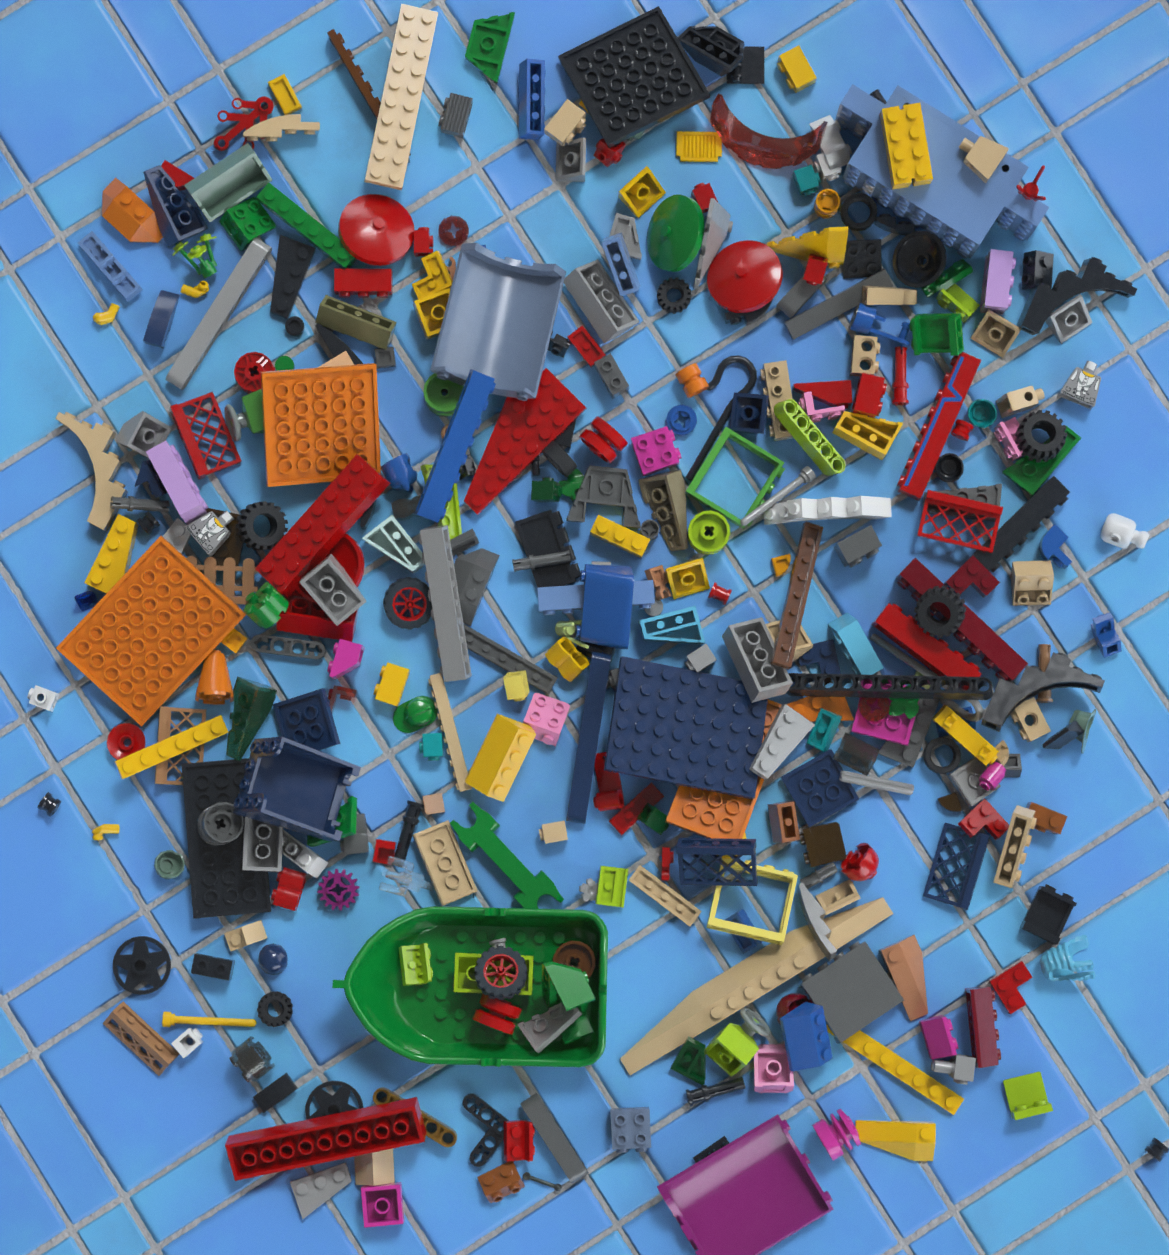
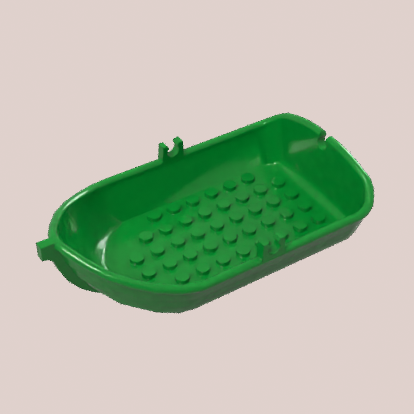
[332,906,608,1067]

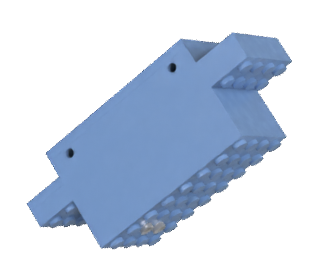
[835,84,1050,259]

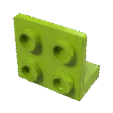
[936,284,980,323]
[1003,1071,1053,1120]

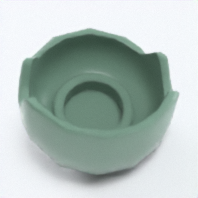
[154,850,185,880]

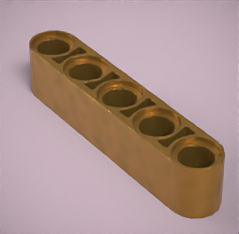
[373,1087,457,1147]

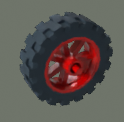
[383,577,432,630]
[475,946,527,1000]

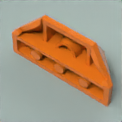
[102,178,163,243]

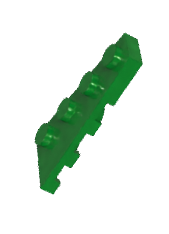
[1002,426,1081,496]

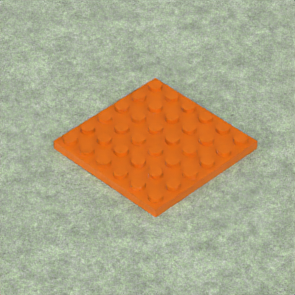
[261,363,381,487]

